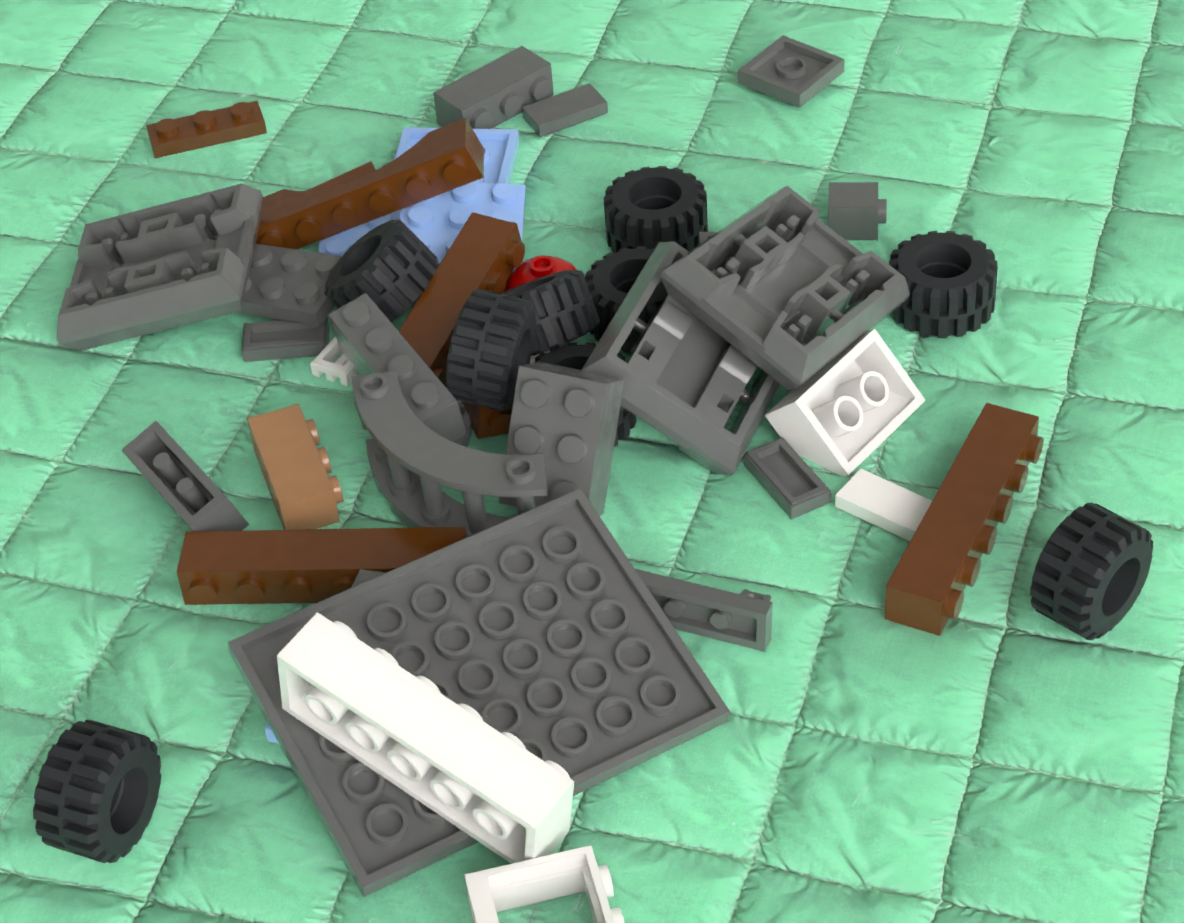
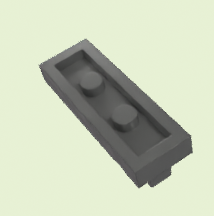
[634,568,773,652]

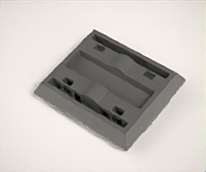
[57,184,263,351]
[660,186,910,390]
[582,242,780,476]

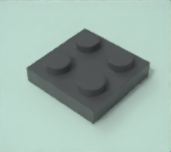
[738,35,844,108]

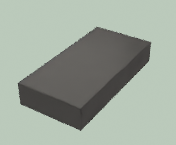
[522,83,608,137]
[241,317,330,362]
[744,437,831,520]

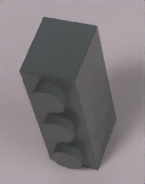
[433,46,554,129]
[121,421,249,531]

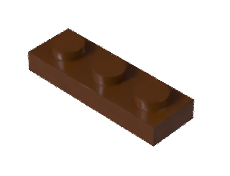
[146,101,267,158]

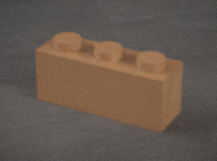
[247,404,344,530]

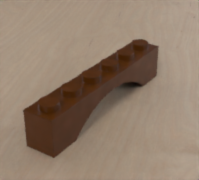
[256,118,484,249]

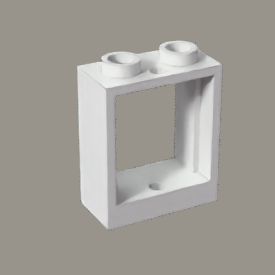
[464,845,625,923]

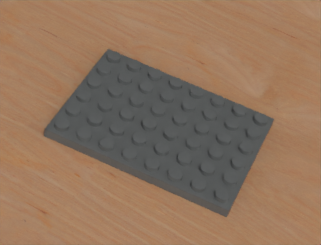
[228,488,730,897]

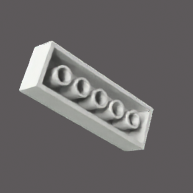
[277,612,574,864]

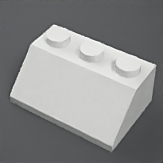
[765,329,926,477]

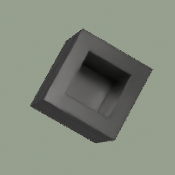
[828,182,887,240]

